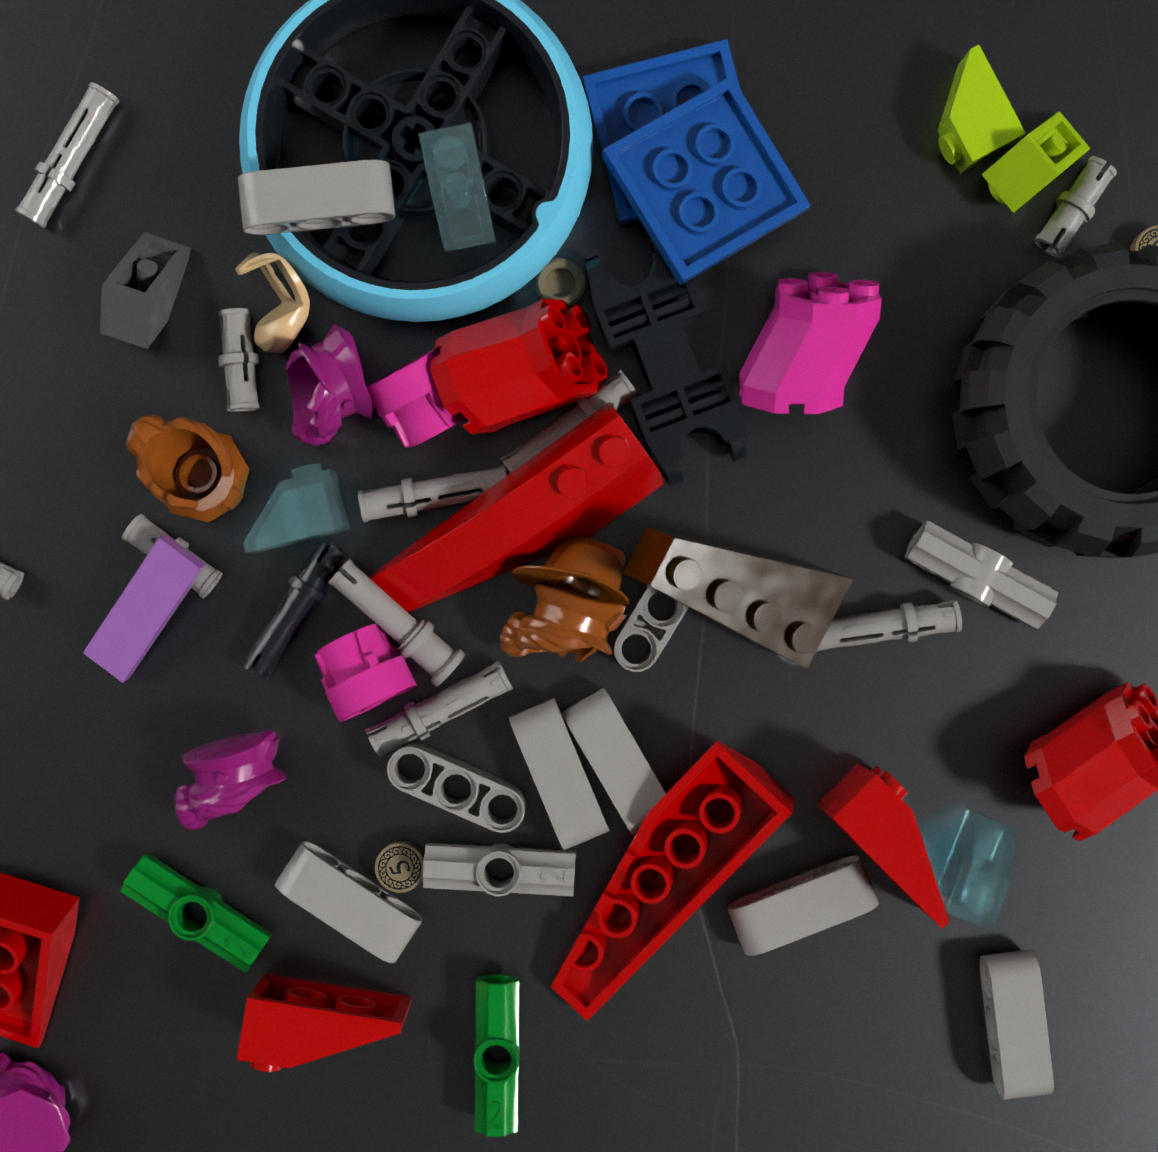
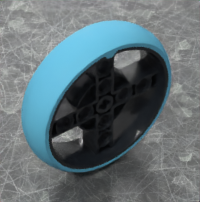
[239,0,593,322]

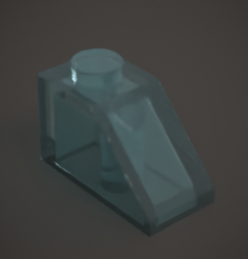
[418,123,496,252]
[243,463,350,554]
[937,809,1015,931]

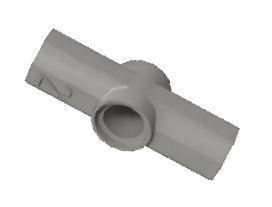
[904,520,1059,630]
[423,843,576,897]

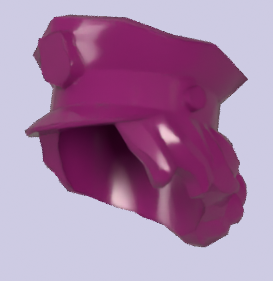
[285,324,373,446]
[175,729,286,830]
[0,1052,71,1152]

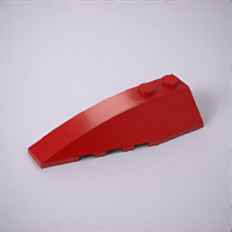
[368,402,667,613]
[551,740,795,1021]

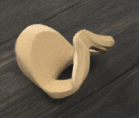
[235,253,310,353]

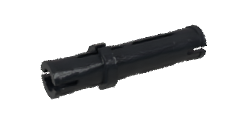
[241,537,347,680]

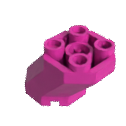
[738,272,882,414]

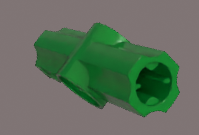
[120,853,272,973]
[473,974,520,1137]

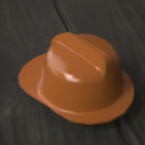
[512,537,629,607]

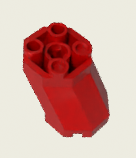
[429,299,608,434]
[1024,682,1158,841]

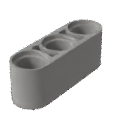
[238,160,395,235]
[613,585,688,672]
[561,687,666,837]
[509,698,610,850]
[387,742,526,833]
[275,841,423,963]
[727,855,879,956]
[979,950,1054,1100]

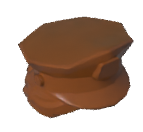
[126,415,250,523]
[500,584,627,662]

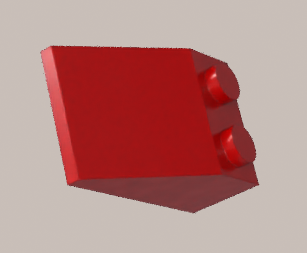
[817,763,950,929]
[0,873,79,1048]
[237,973,412,1072]

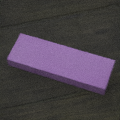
[83,534,206,683]

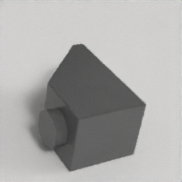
[100,232,191,349]

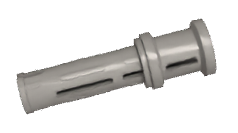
[327,559,466,687]

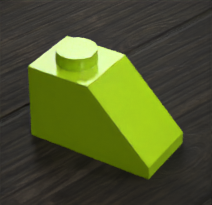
[938,45,1026,174]
[982,111,1091,213]

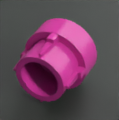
[366,349,465,448]
[314,624,417,722]

